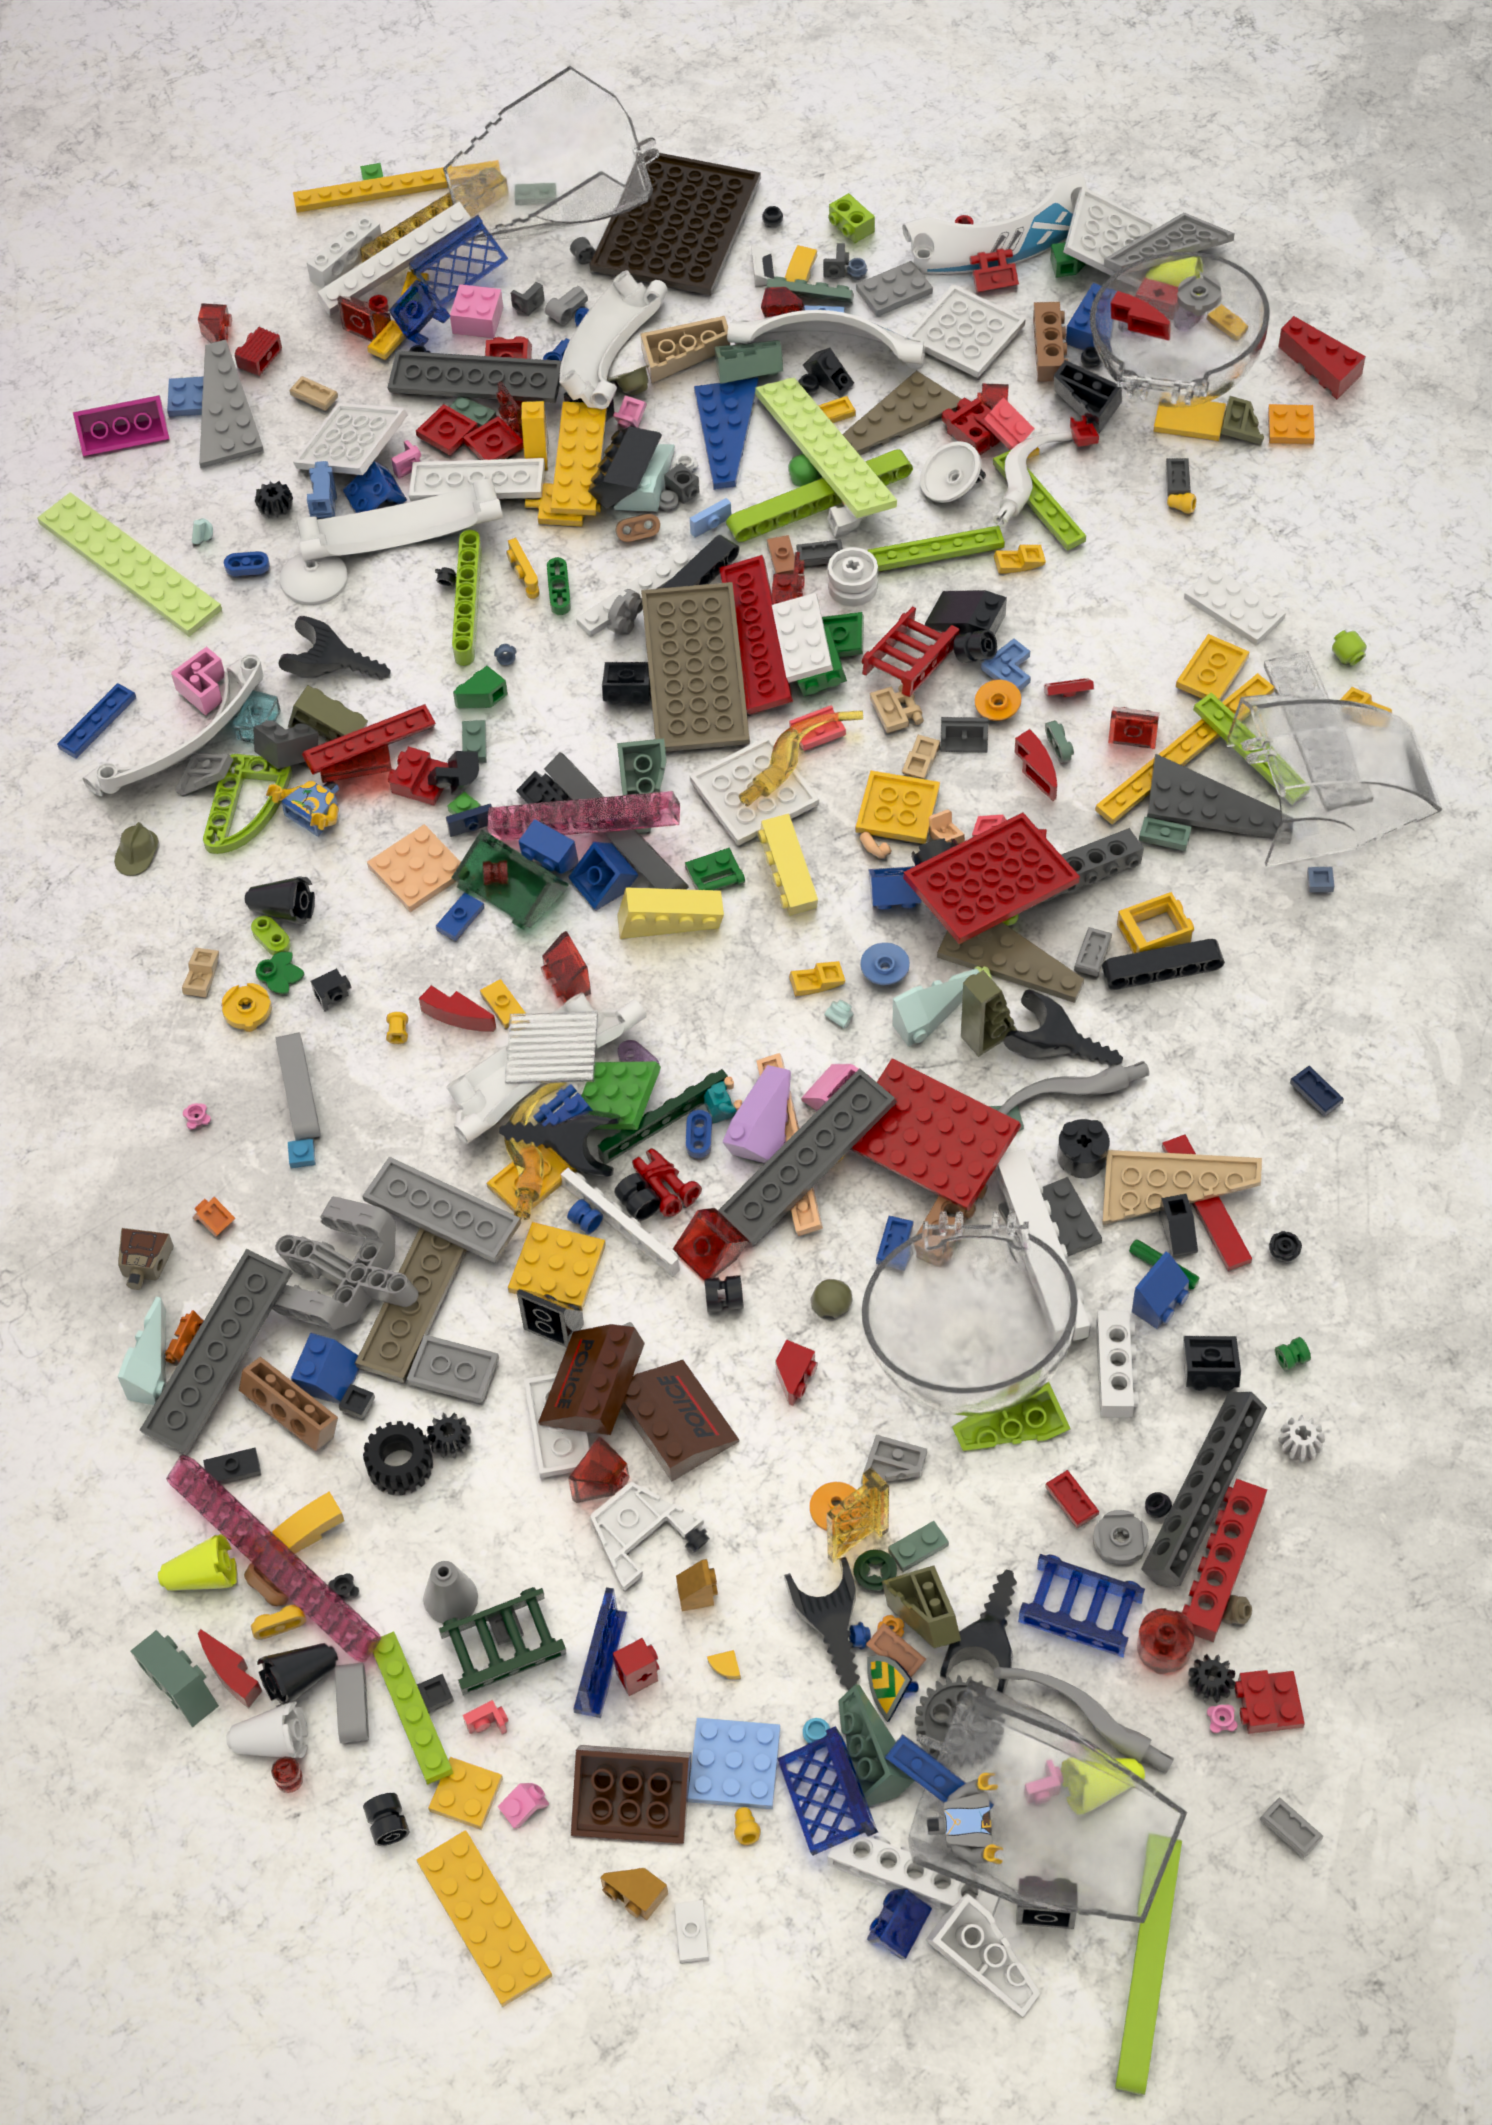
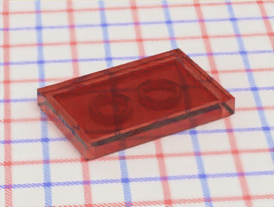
[320,745,392,783]

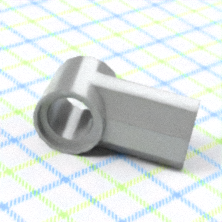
[545,286,588,325]

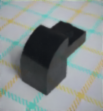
[427,751,479,795]

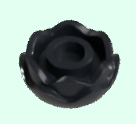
[1269,1231,1302,1262]

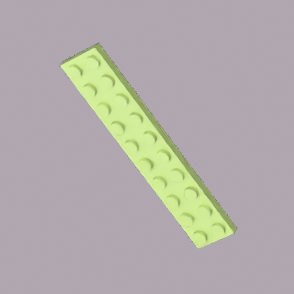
[755,378,897,518]
[37,492,222,637]

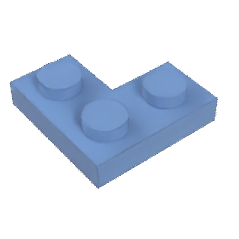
[981,638,1031,691]

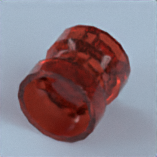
[483,860,508,885]
[271,1756,303,1793]

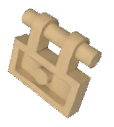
[870,684,924,733]

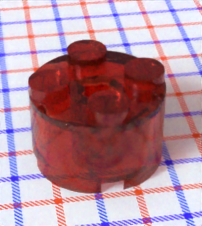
[1137,1608,1195,1674]

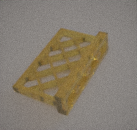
[827,1467,889,1563]

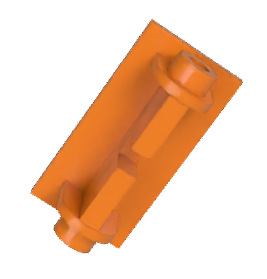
[164,1310,204,1363]

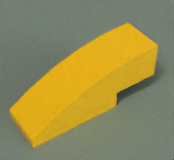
[261,1491,345,1565]

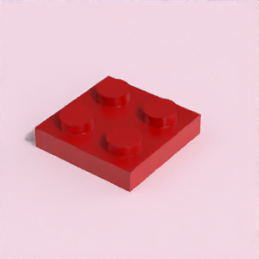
[416,404,478,455]
[463,416,524,460]

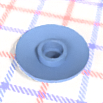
[860,943,910,985]

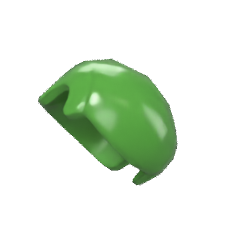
[788,454,822,487]

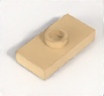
[289,376,338,411]

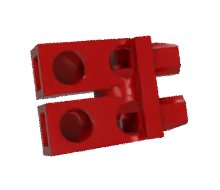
[942,397,1001,455]

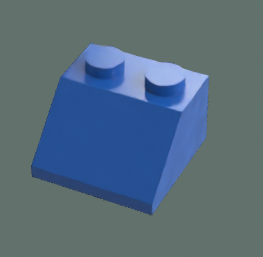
[518,819,579,874]
[568,841,639,910]
[868,866,921,909]
[1132,1251,1190,1329]
[291,1333,359,1404]

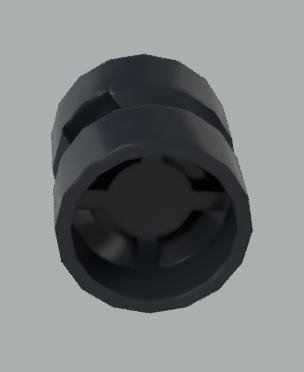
[953,630,997,663]
[614,1173,661,1221]
[704,1275,744,1312]
[363,1793,410,1846]

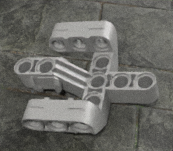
[272,1196,418,1330]

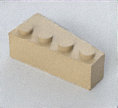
[641,316,730,384]

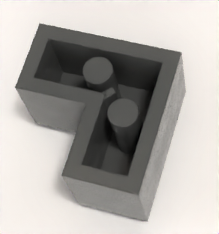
[253,720,318,769]

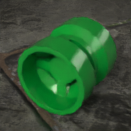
[1275,1337,1311,1371]

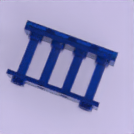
[1018,1554,1145,1658]

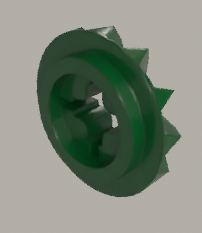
[853,1549,897,1592]

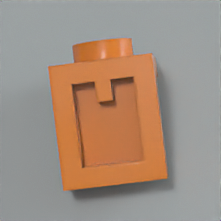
[192,1196,236,1237]

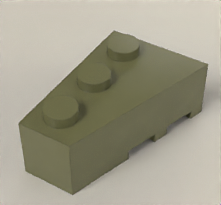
[288,685,368,742]
[882,1565,961,1649]

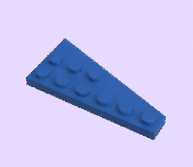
[694,377,759,490]

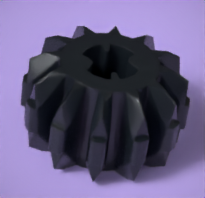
[255,481,293,518]
[427,1412,472,1459]
[1188,1654,1236,1703]

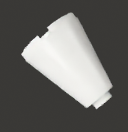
[226,1702,308,1759]

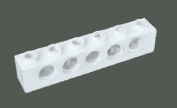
[827,1825,1002,1917]

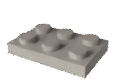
[856,261,933,317]
[407,1334,499,1404]

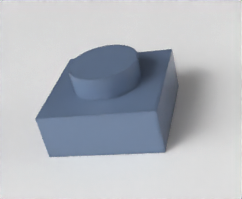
[1307,867,1335,892]

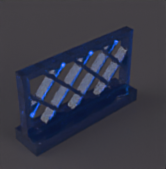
[409,215,508,308]
[573,1587,628,1718]
[777,1726,878,1856]

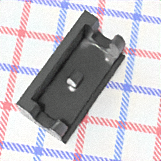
[940,717,988,753]

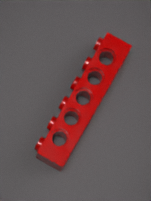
[1180,1478,1268,1643]

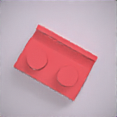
[981,397,1035,450]
[789,705,846,751]

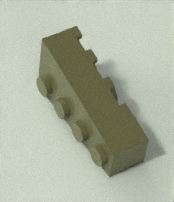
[961,970,1018,1057]

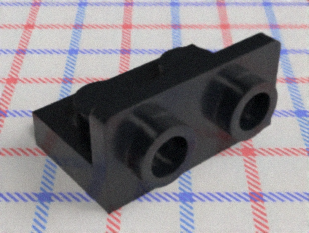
[516,771,572,823]

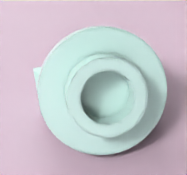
[192,518,213,544]
[824,1000,854,1029]

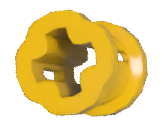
[386,1012,409,1044]

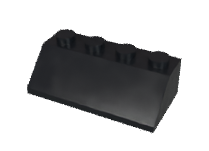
[588,426,662,509]

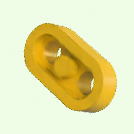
[250,1605,306,1639]

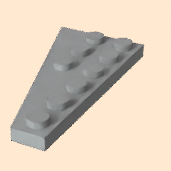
[1104,213,1235,274]

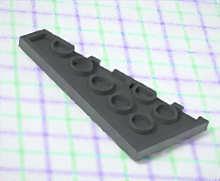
[1147,753,1293,841]

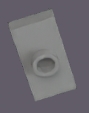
[1074,927,1112,977]
[1260,1797,1323,1859]

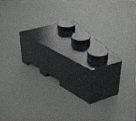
[1054,360,1122,434]

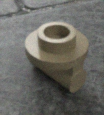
[1222,1595,1252,1625]

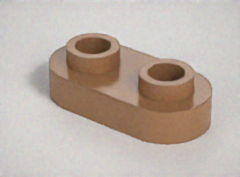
[615,514,660,542]
[244,1562,292,1606]

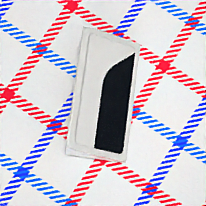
[751,245,776,286]

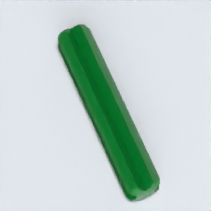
[1129,1239,1200,1290]

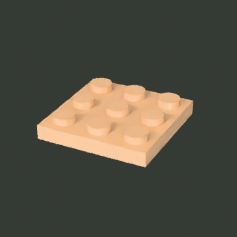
[367,824,468,912]

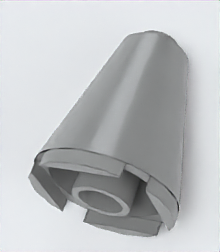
[423,1561,478,1624]

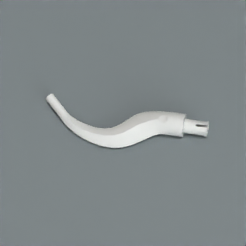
[993,432,1072,527]

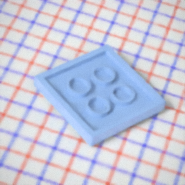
[688,1718,781,1809]

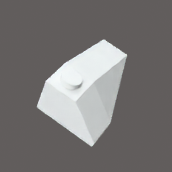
[926,1894,1040,2017]

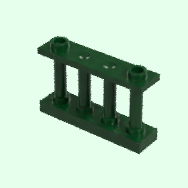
[439,1587,566,1695]

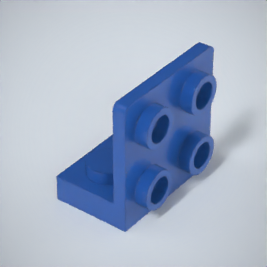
[343,461,407,513]

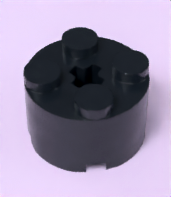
[1057,1119,1110,1178]

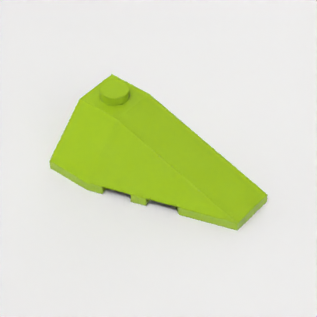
[952,1373,1071,1451]

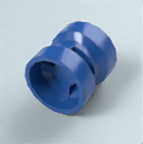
[567,1199,603,1234]

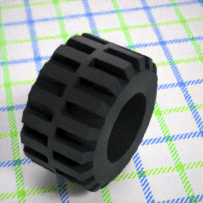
[363,1421,433,1495]

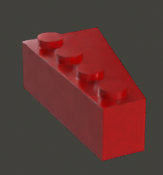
[1278,316,1366,400]

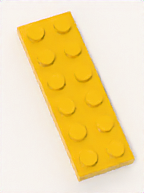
[551,401,607,516]
[416,1830,552,2007]

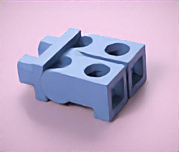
[307,461,337,520]

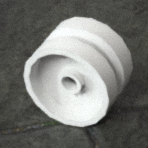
[828,547,878,607]

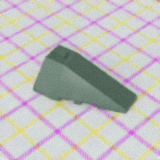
[617,738,667,834]
[838,1684,915,1810]

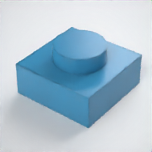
[288,1138,316,1168]

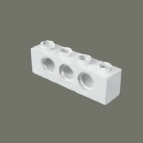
[307,215,383,288]
[1096,1311,1139,1418]

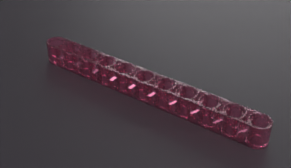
[166,1455,381,1662]

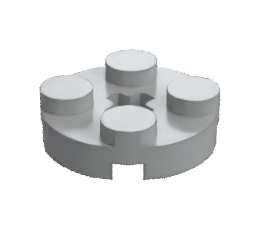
[1177,275,1222,316]
[607,589,643,634]
[1093,1510,1149,1565]

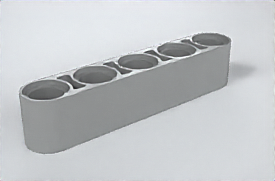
[275,1032,321,1141]

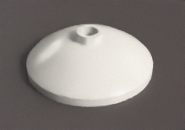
[920,441,981,503]
[280,553,348,605]

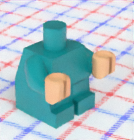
[704,1076,742,1124]

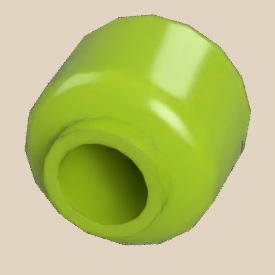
[1332,630,1367,666]

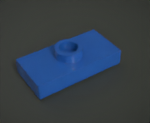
[436,892,484,941]
[876,1216,914,1269]

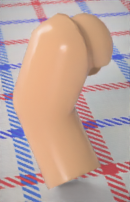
[860,832,892,859]

